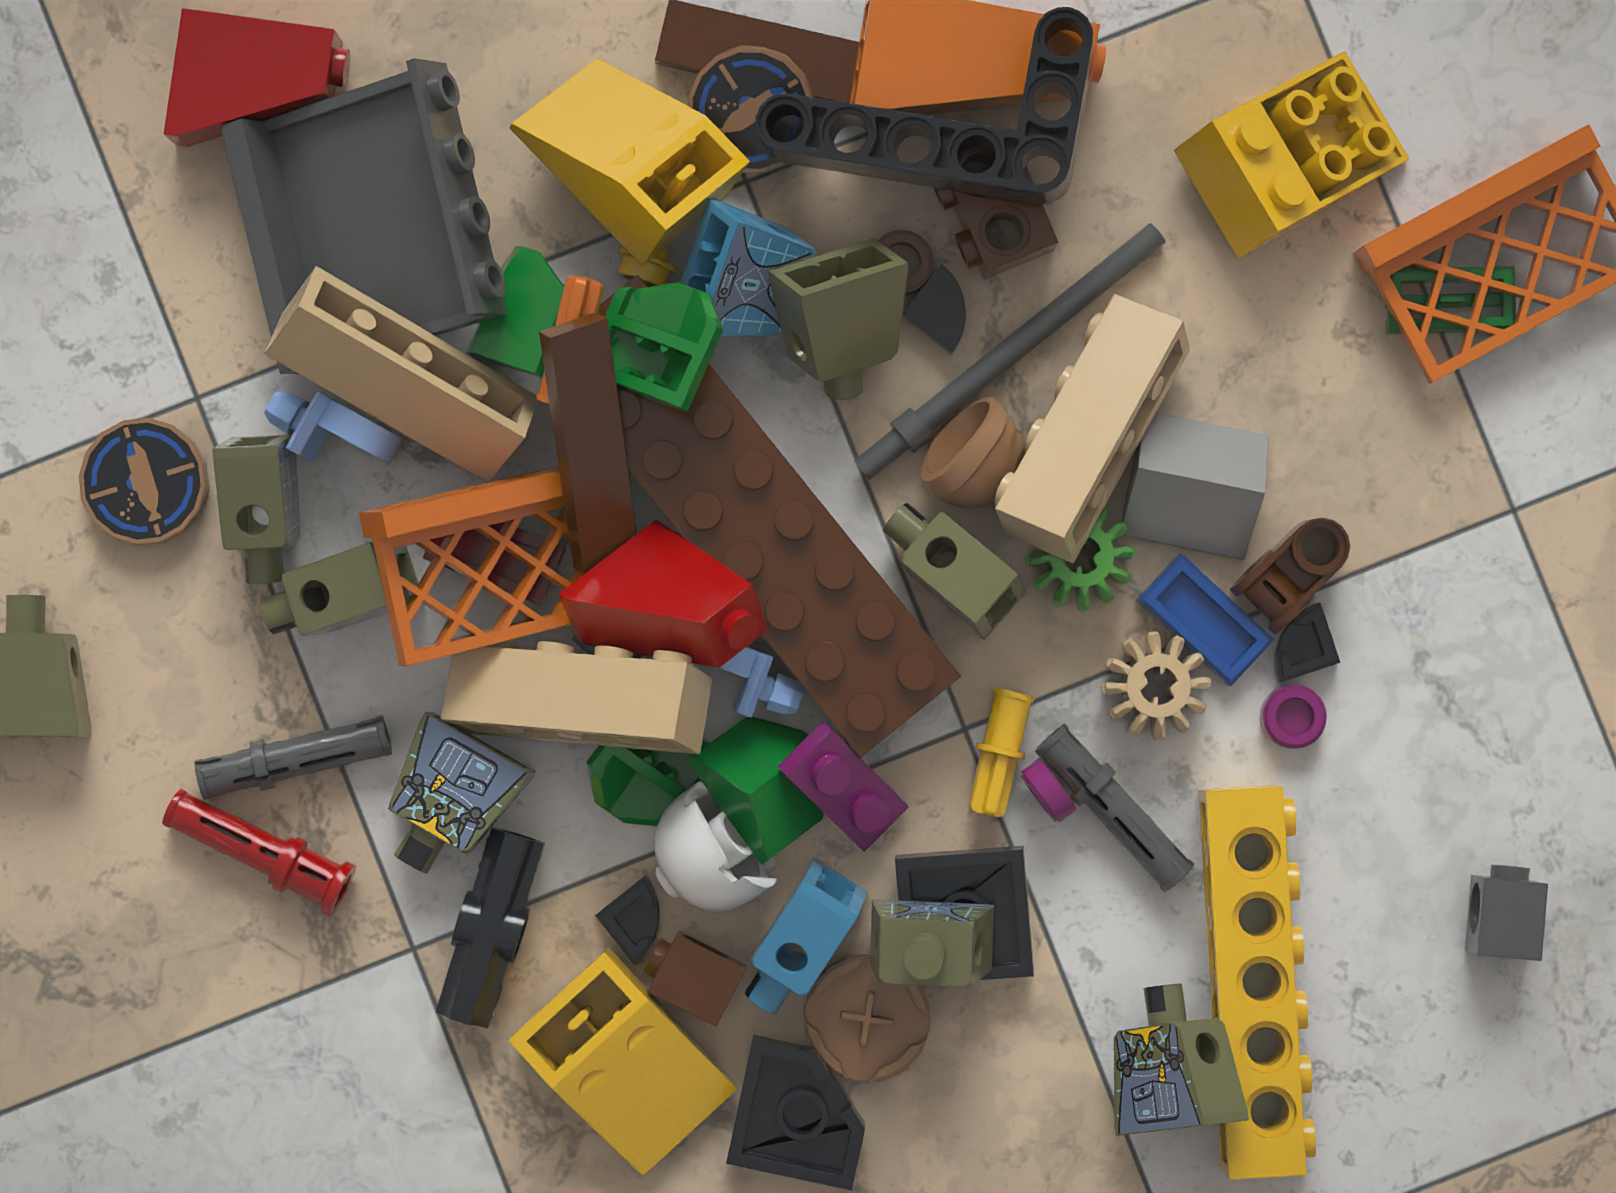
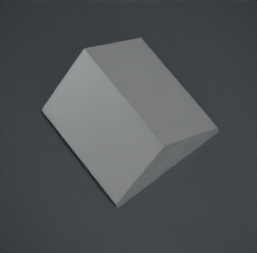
[1121,412,1269,560]

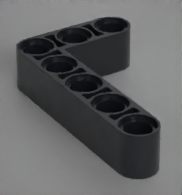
[755,7,1094,204]

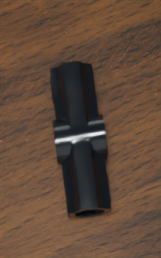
[435,827,545,1028]

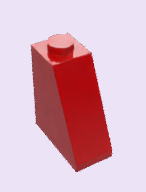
[163,8,350,147]
[559,519,768,668]

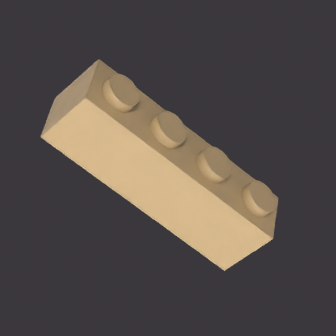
[264,266,538,482]
[994,294,1190,563]
[441,640,713,754]

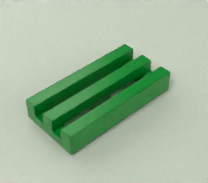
[1385,266,1516,335]

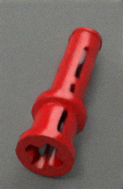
[162,788,356,917]

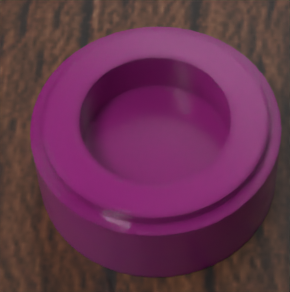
[1260,685,1327,749]
[1021,758,1077,823]

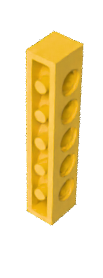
[1198,785,1316,1180]

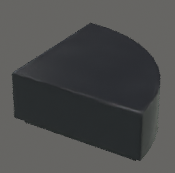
[902,264,966,355]
[1274,602,1341,683]
[595,875,660,965]

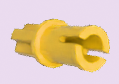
[969,688,1034,817]

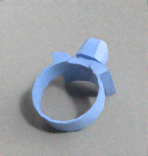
[264,392,403,465]
[719,647,805,718]

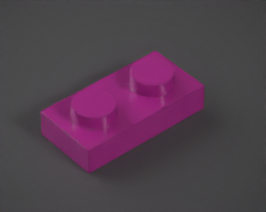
[778,721,909,852]

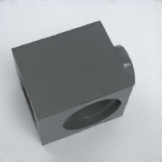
[1465,864,1548,961]

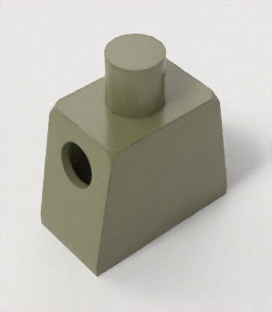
[769,238,908,400]
[0,595,91,737]

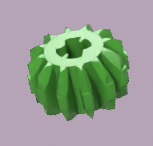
[1025,507,1135,611]

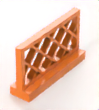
[1353,124,1616,384]
[359,466,583,666]

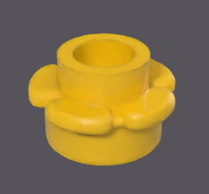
[617,247,678,287]

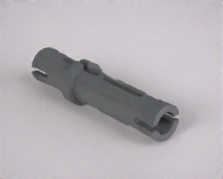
[195,715,392,800]
[1034,723,1194,892]

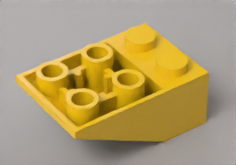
[1173,51,1410,259]
[509,58,750,266]
[508,947,738,1176]

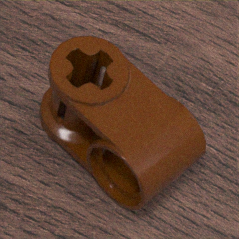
[1229,517,1350,635]

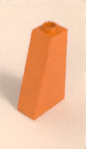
[849,0,1106,115]

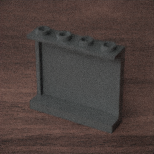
[220,58,507,374]

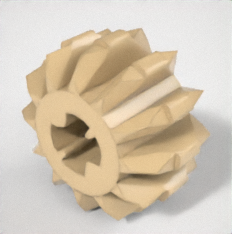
[1101,631,1211,740]

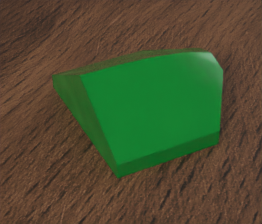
[466,246,565,377]
[604,282,724,412]
[686,717,823,865]
[586,737,710,826]

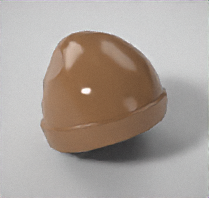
[920,397,1026,508]

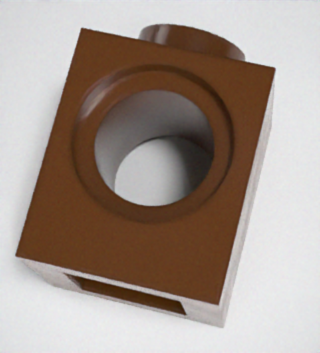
[643,930,747,1027]

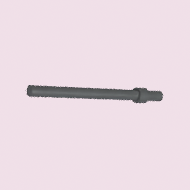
[854,223,1166,480]

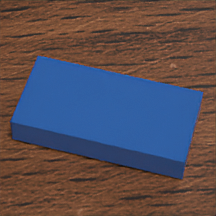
[1136,553,1274,686]

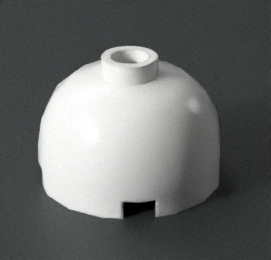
[654,781,777,912]

